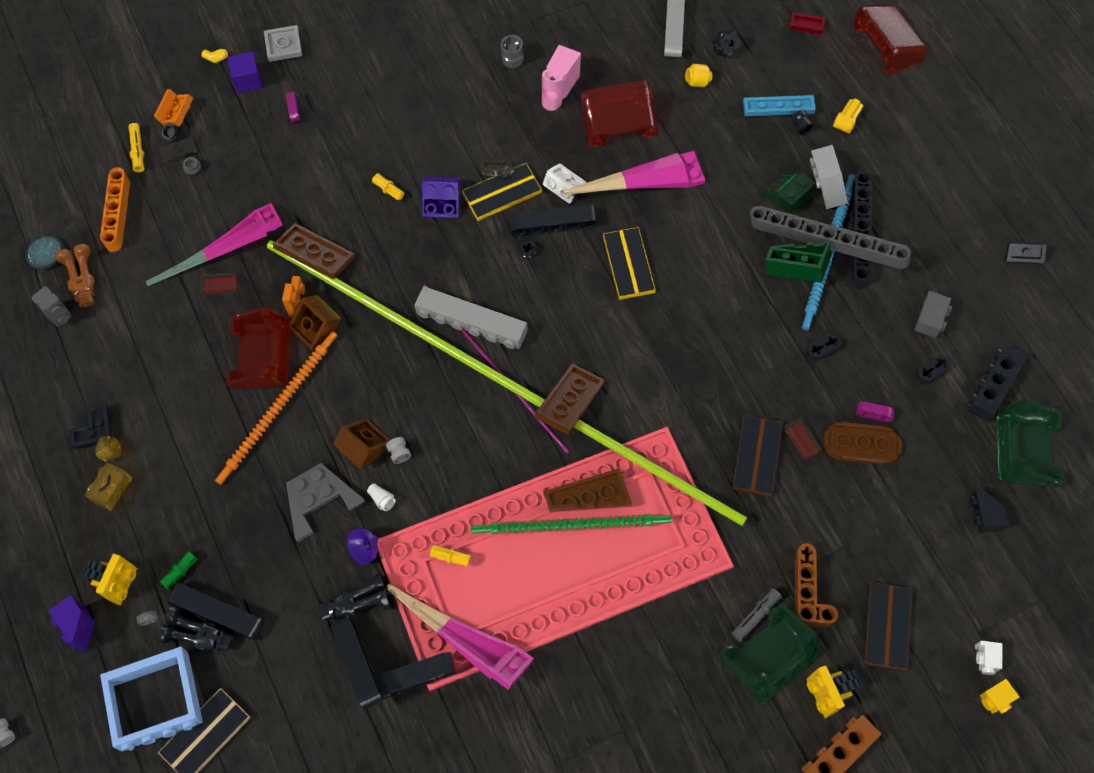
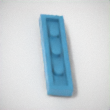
[743,95,815,116]

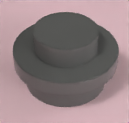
[183,157,201,175]

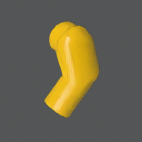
[202,49,228,63]

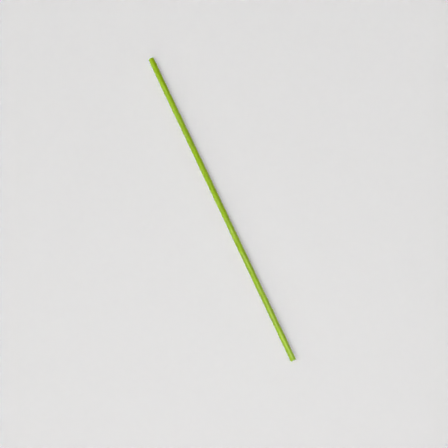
[267,240,747,526]

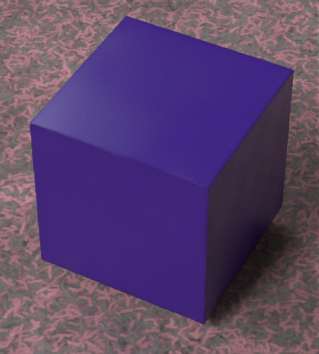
[228,52,263,93]

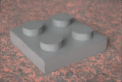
[264,25,302,62]

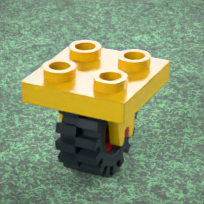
[80,554,138,606]
[807,666,863,718]

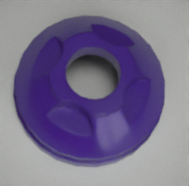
[347,528,378,565]

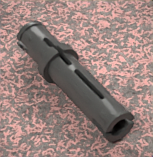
[731,588,782,642]

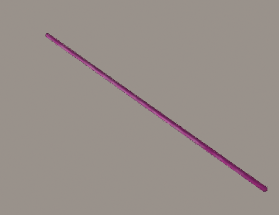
[423,284,569,454]

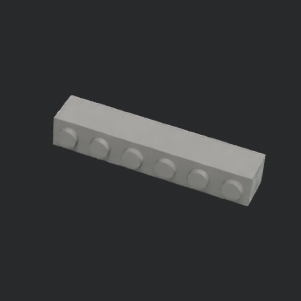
[415,286,528,349]

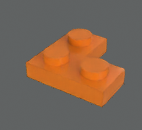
[282,276,305,317]

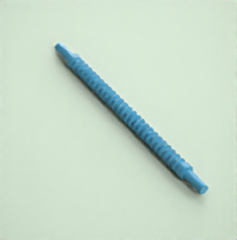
[802,174,855,330]

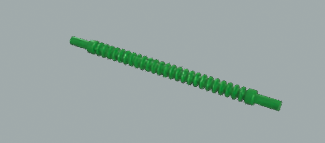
[471,514,672,535]

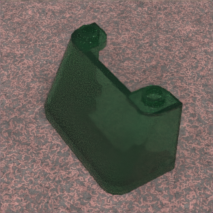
[997,399,1065,488]
[719,603,821,704]

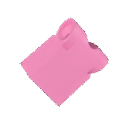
[542,45,581,111]

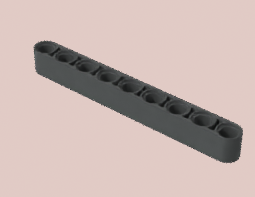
[750,206,911,269]

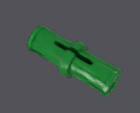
[160,551,198,590]

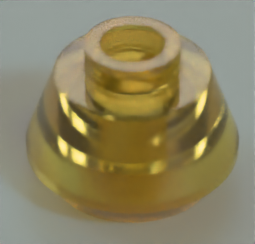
[95,436,122,461]

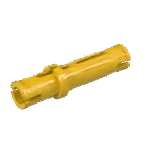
[128,123,144,172]

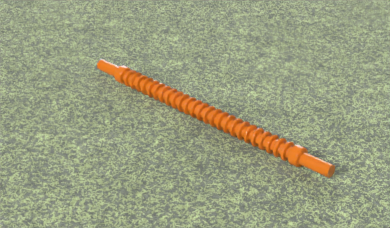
[215,331,337,485]

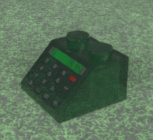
[762,171,816,214]

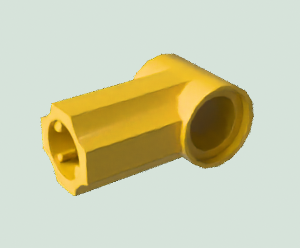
[833,99,863,134]

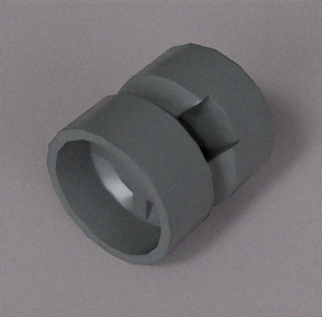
[501,35,524,68]

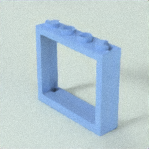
[100,647,203,752]

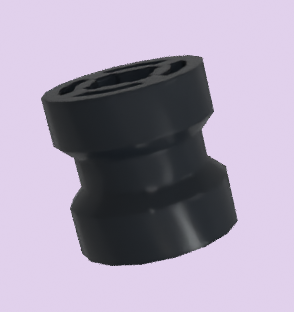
[791,110,814,135]

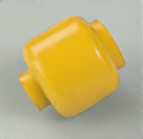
[685,64,712,87]

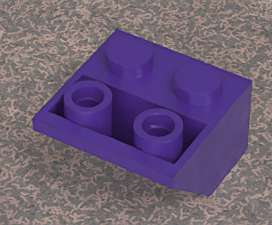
[422,176,461,218]
[49,595,95,652]

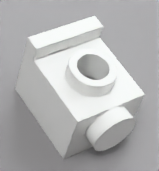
[975,641,1002,675]

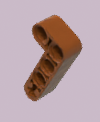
[795,543,838,628]

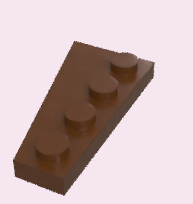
[543,468,632,512]

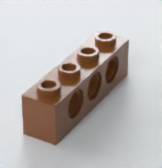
[801,715,881,773]

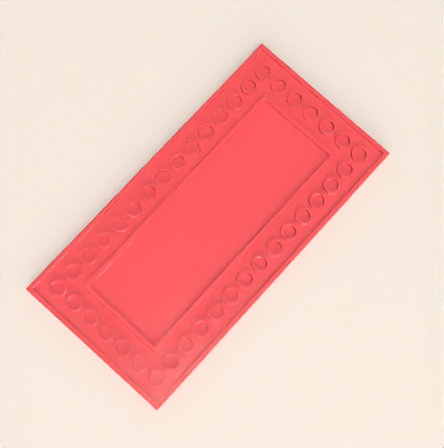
[378,427,734,691]

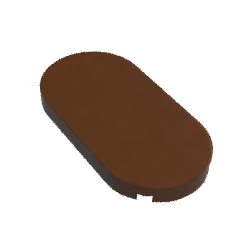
[822,422,902,465]

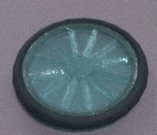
[26,235,64,270]

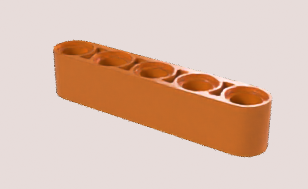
[100,167,130,252]

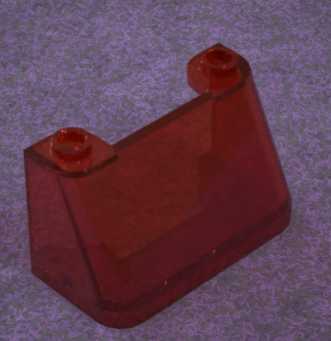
[853,4,927,76]
[581,81,658,147]
[226,306,290,389]

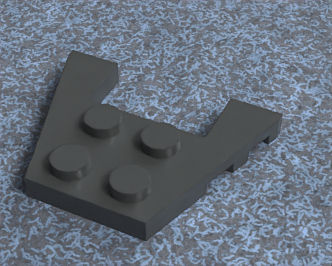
[286,463,366,542]

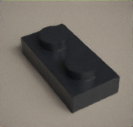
[1005,242,1047,263]

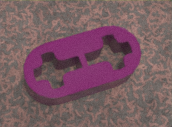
[286,92,300,122]
[856,402,894,422]

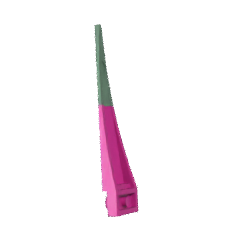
[146,203,282,286]

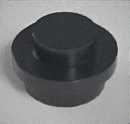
[161,124,179,142]

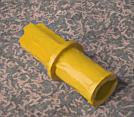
[372,173,404,200]
[430,545,471,567]

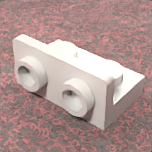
[543,164,587,203]

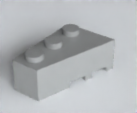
[809,145,848,209]

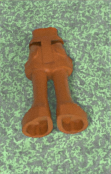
[55,244,95,307]

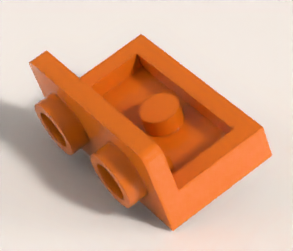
[154,89,193,126]

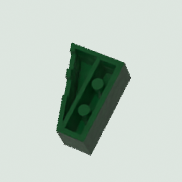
[766,240,832,283]

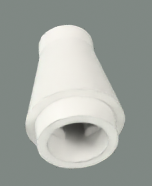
[367,483,395,511]

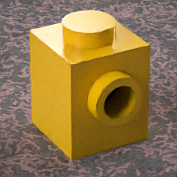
[980,679,1019,714]

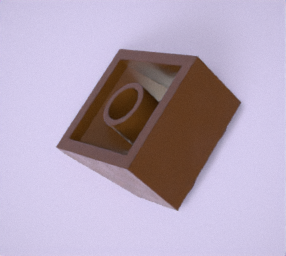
[287,295,342,350]
[333,418,390,469]

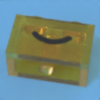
[85,462,133,512]

